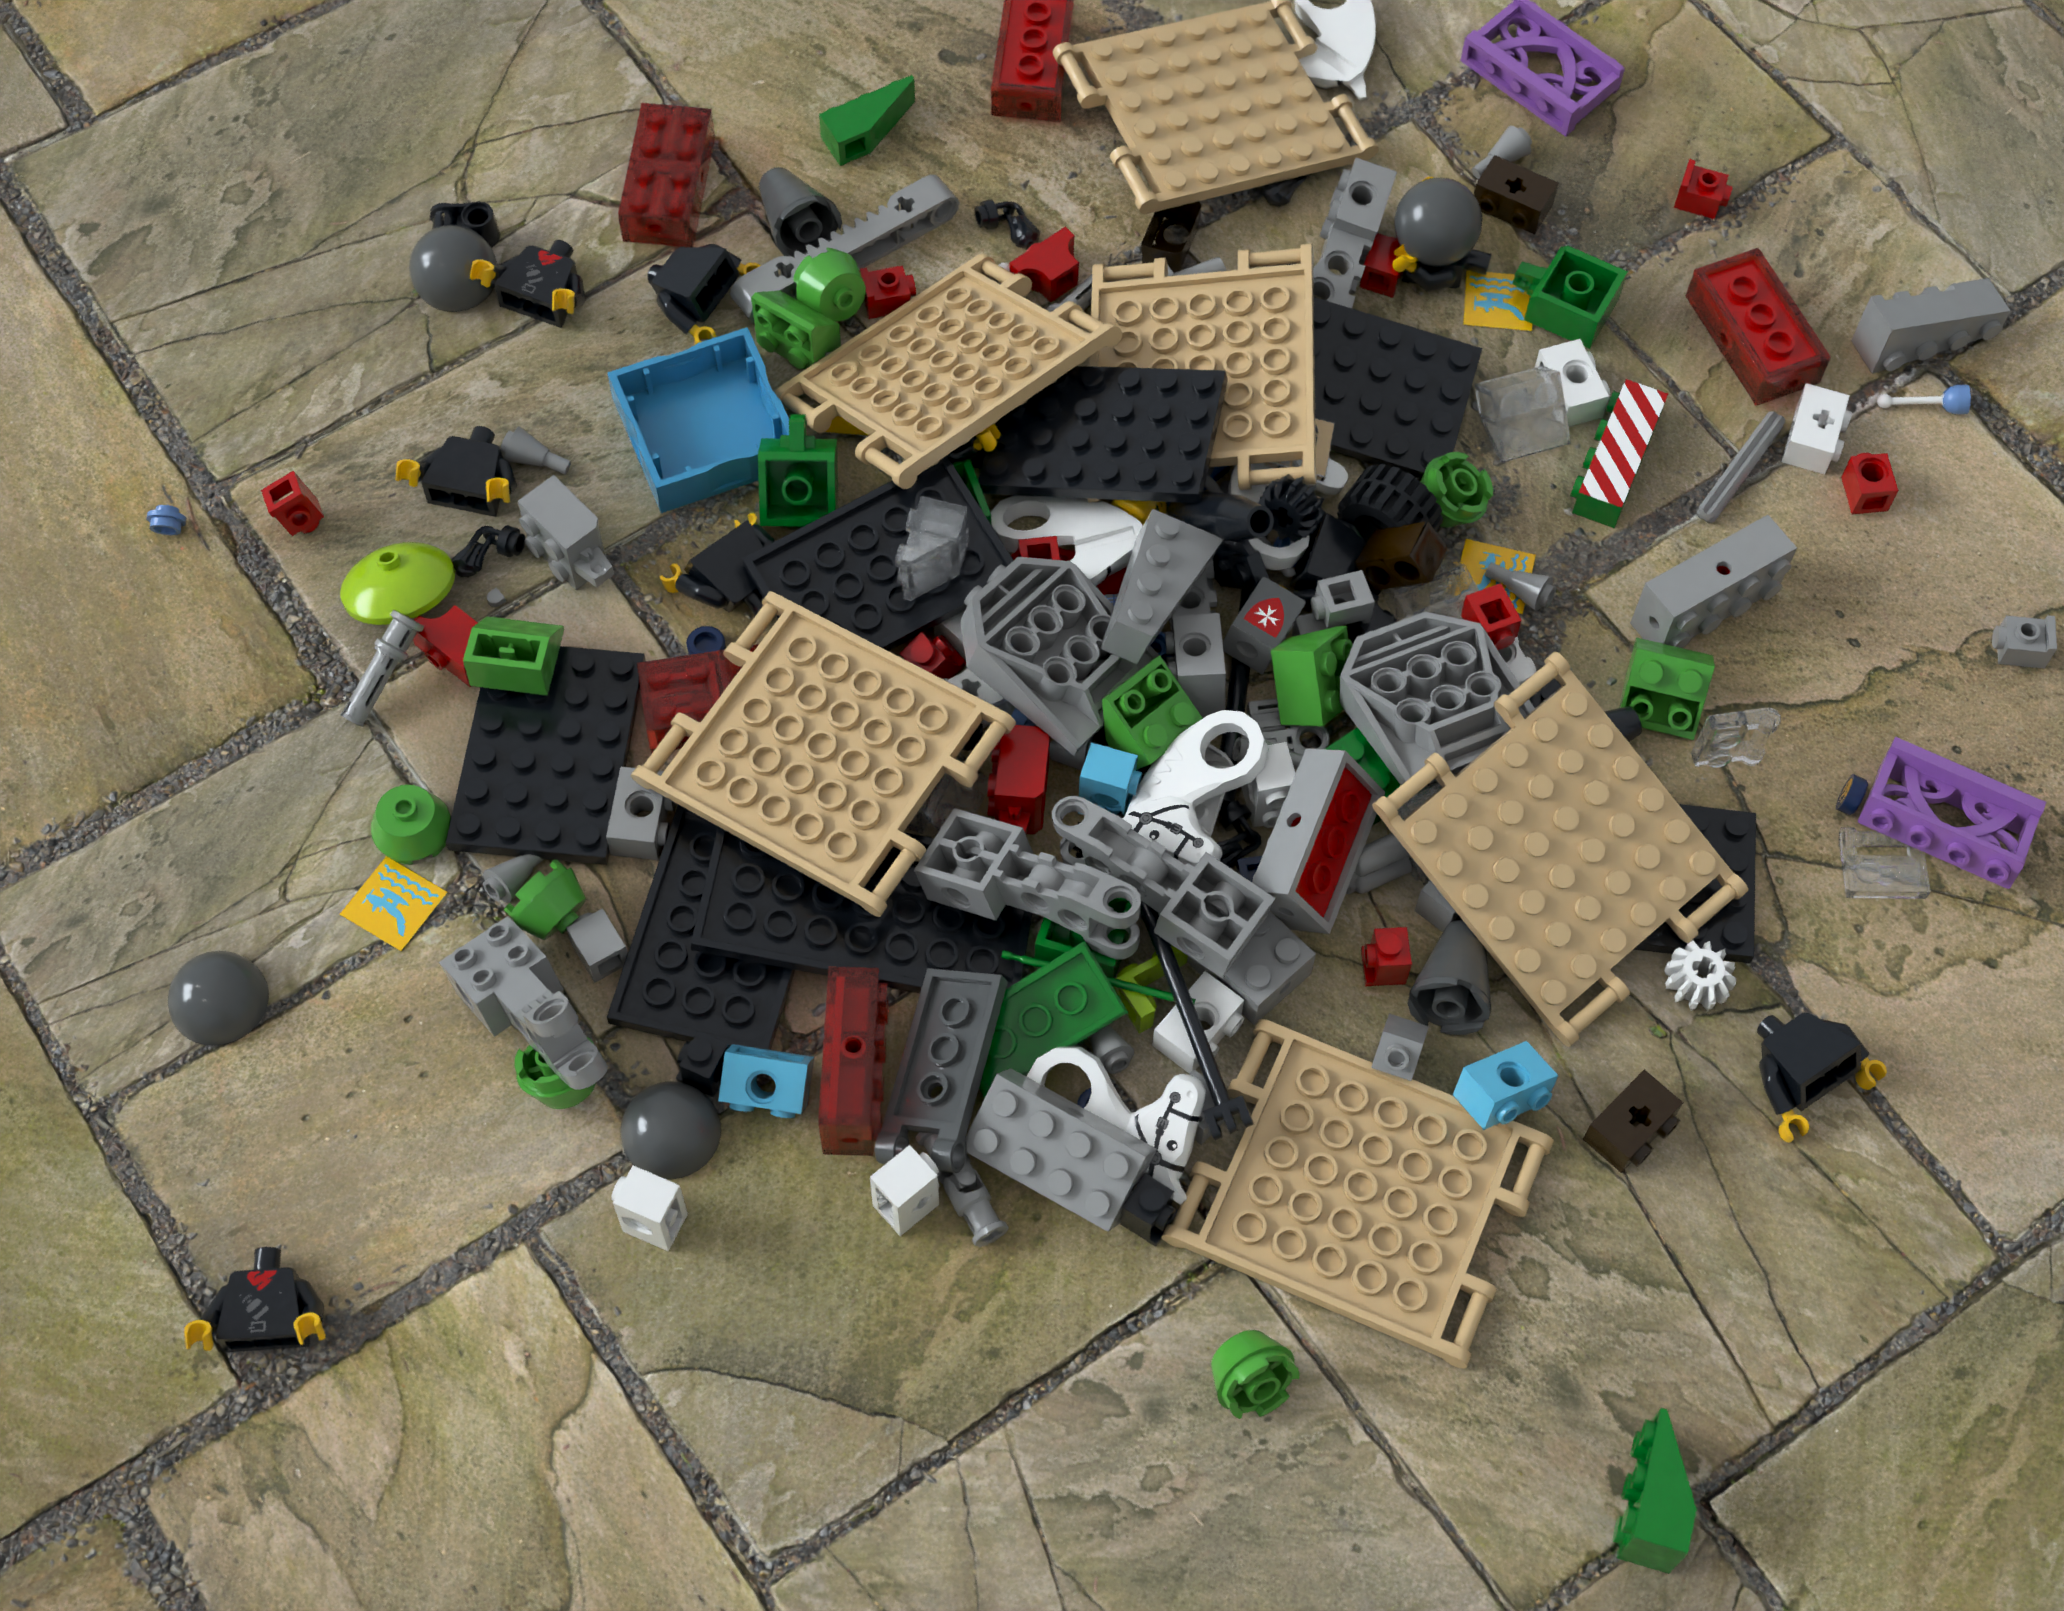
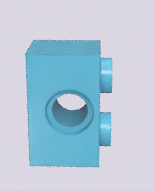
[1078,742,1142,817]
[1453,1041,1558,1130]
[718,1044,814,1118]

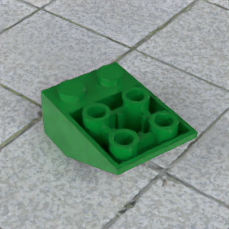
[1612,1408,1697,1574]

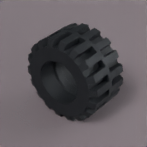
[1337,464,1443,552]

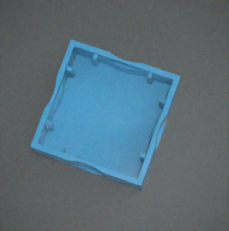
[607,327,789,513]

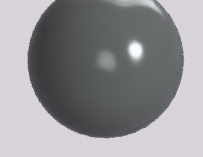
[1394,178,1482,266]
[409,225,497,312]
[168,951,269,1046]
[620,1081,721,1179]

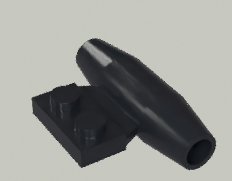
[1168,491,1274,591]

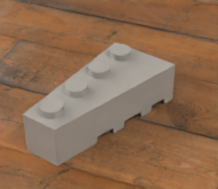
[1851,278,2010,374]
[1101,509,1224,664]

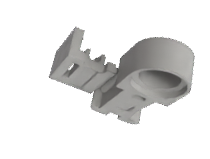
[1246,698,1329,754]

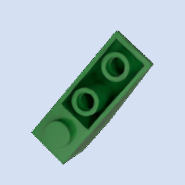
[819,75,915,166]

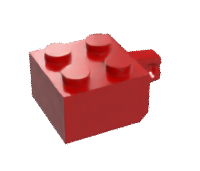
[987,725,1050,836]

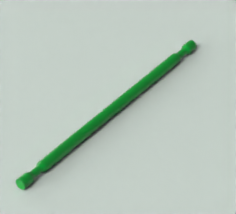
[1001,950,1196,1005]

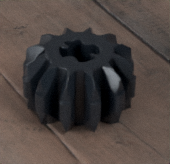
[1258,474,1326,543]

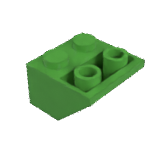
[751,290,841,369]
[463,616,564,695]
[1271,626,1353,726]
[1619,637,1715,740]
[1102,655,1203,770]

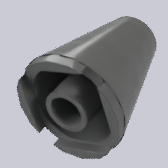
[759,167,842,257]
[1407,920,1491,1035]

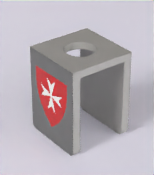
[1223,577,1305,675]

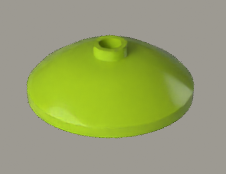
[340,542,455,625]

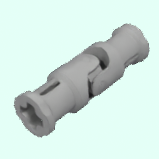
[916,1132,1009,1247]

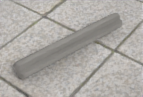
[1697,411,1785,523]

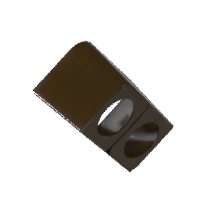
[1141,201,1201,273]
[1355,521,1448,591]

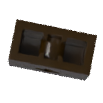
[1474,155,1559,235]
[1583,1069,1683,1173]

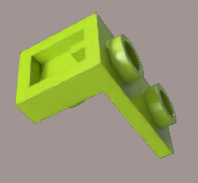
[1114,944,1188,1034]

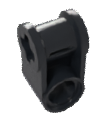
[430,201,500,248]

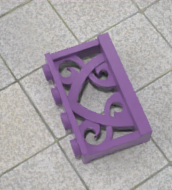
[1460,0,1625,137]
[1858,737,2046,889]

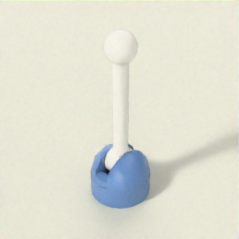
[1877,385,1971,414]

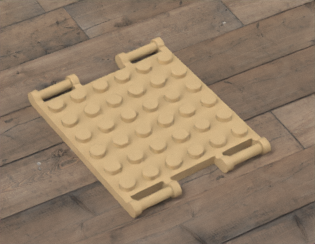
[1053,0,1379,214]
[1087,243,1317,502]
[774,254,1122,489]
[631,591,1016,917]
[1372,652,1748,1047]
[1162,1019,1554,1368]

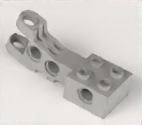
[1313,158,1397,308]
[1165,559,1226,718]
[1052,796,1275,979]
[914,808,1141,960]
[439,916,608,1090]

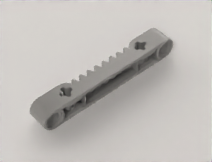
[730,175,960,323]

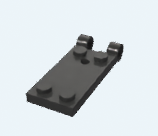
[875,968,1008,1173]

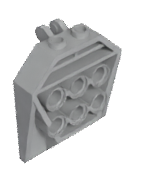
[960,557,1166,756]
[1339,611,1535,785]

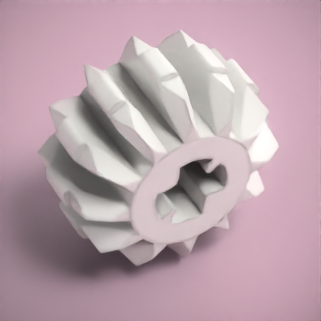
[1664,940,1736,1012]

